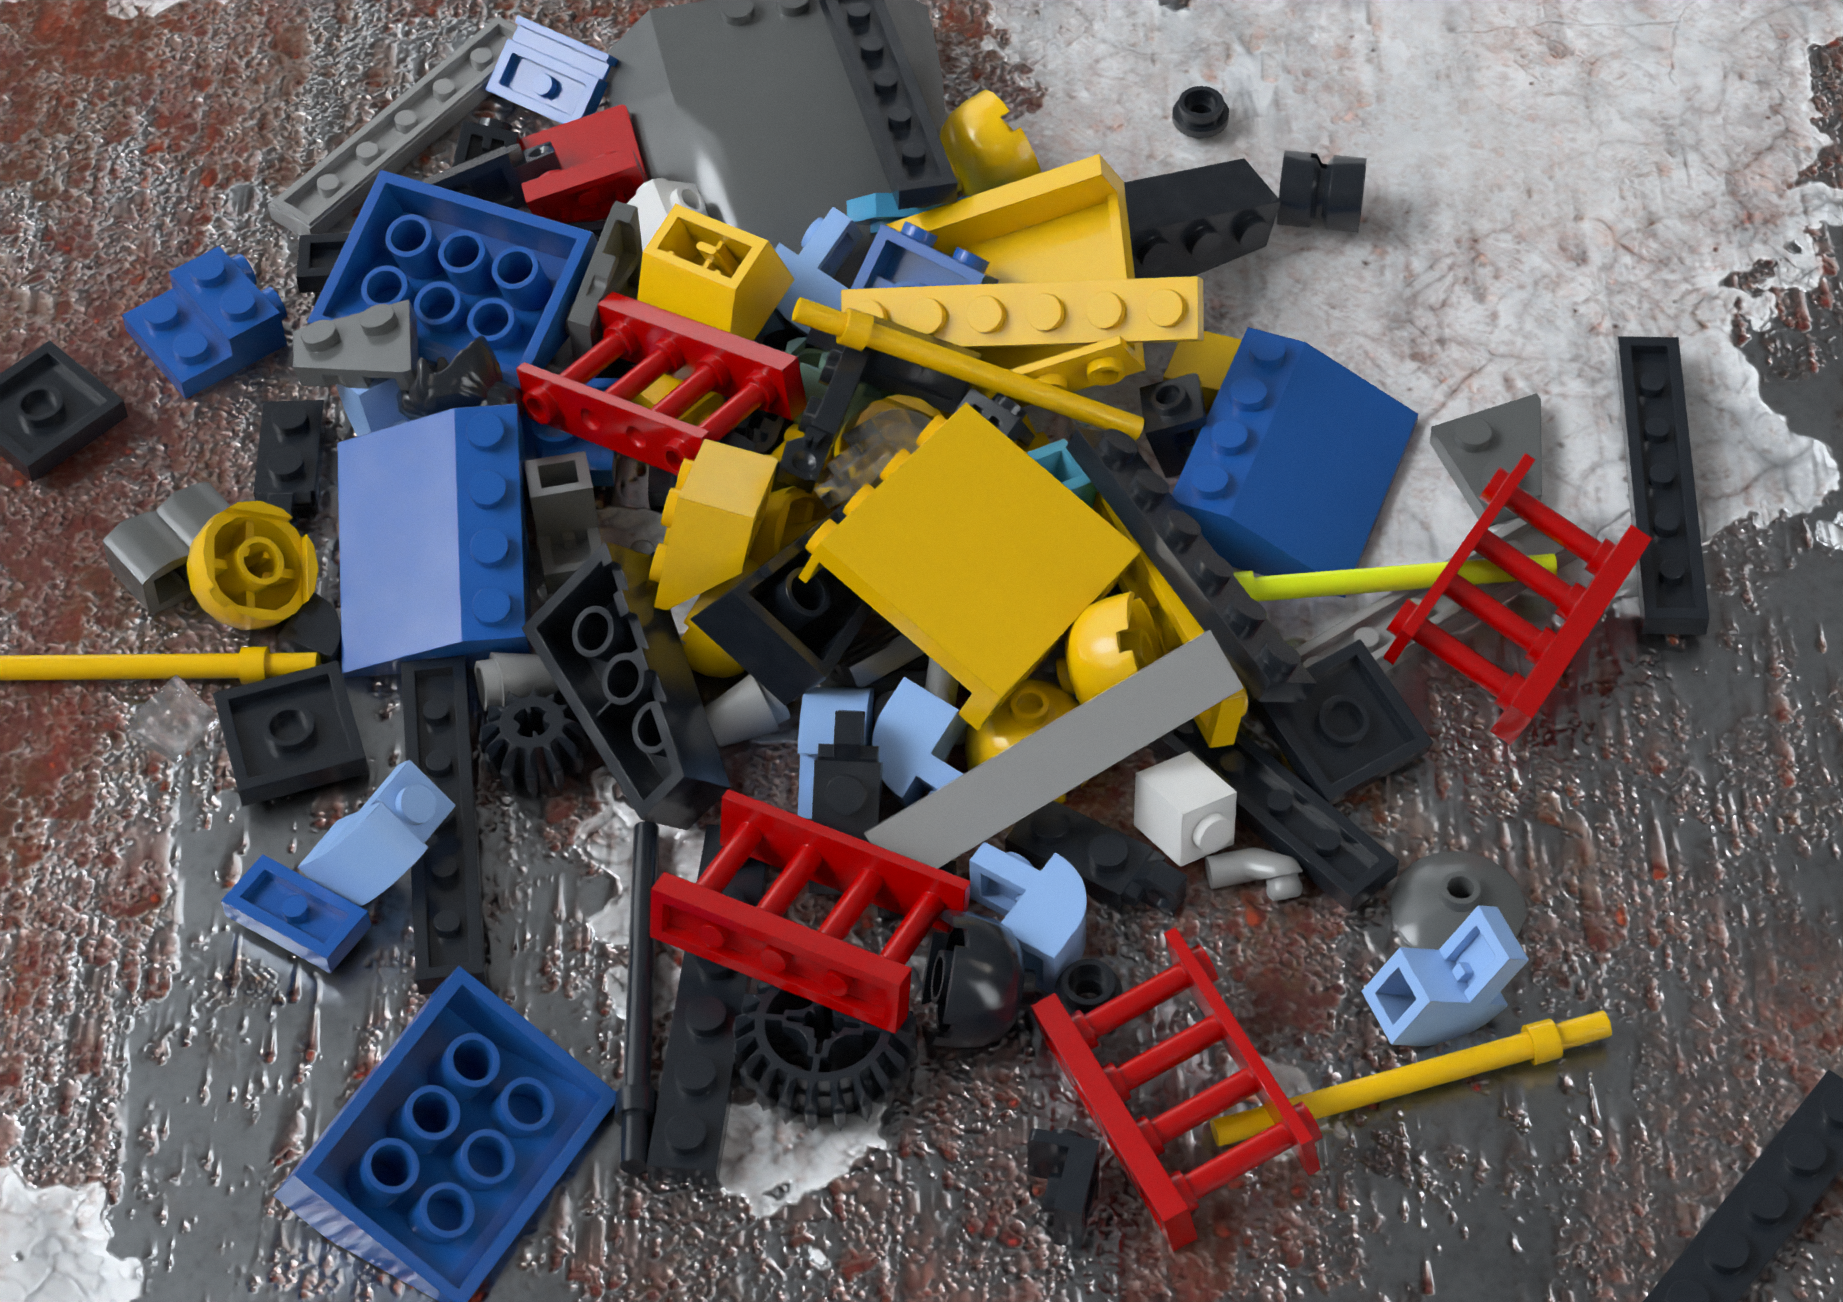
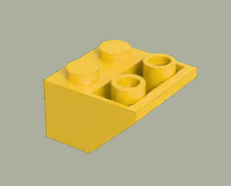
[637,203,795,341]
[649,439,779,611]

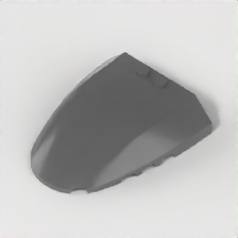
[604,0,946,329]

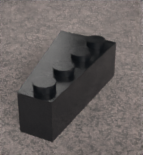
[1124,158,1281,279]
[690,477,883,706]
[522,541,731,831]

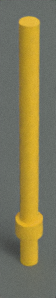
[792,297,1144,441]
[0,646,321,685]
[1210,1010,1612,1147]

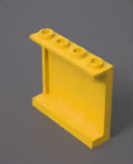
[885,154,1146,420]
[799,402,1141,731]

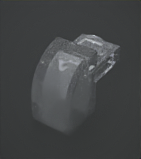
[814,409,932,509]

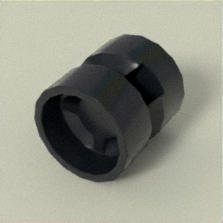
[1277,150,1367,233]

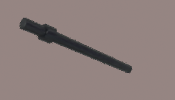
[615,821,660,1174]

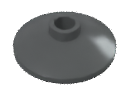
[1390,851,1525,950]

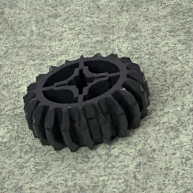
[732,980,918,1132]

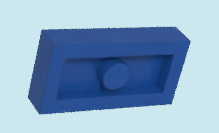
[221,854,371,974]

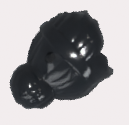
[396,336,525,420]

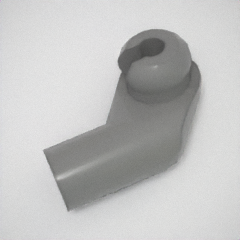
[1205,847,1303,901]

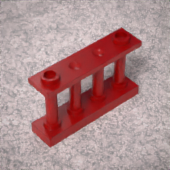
[516,292,807,476]
[1383,453,1653,746]
[650,789,971,1034]
[1031,927,1323,1252]

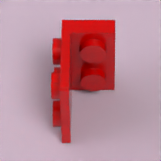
[519,104,648,223]

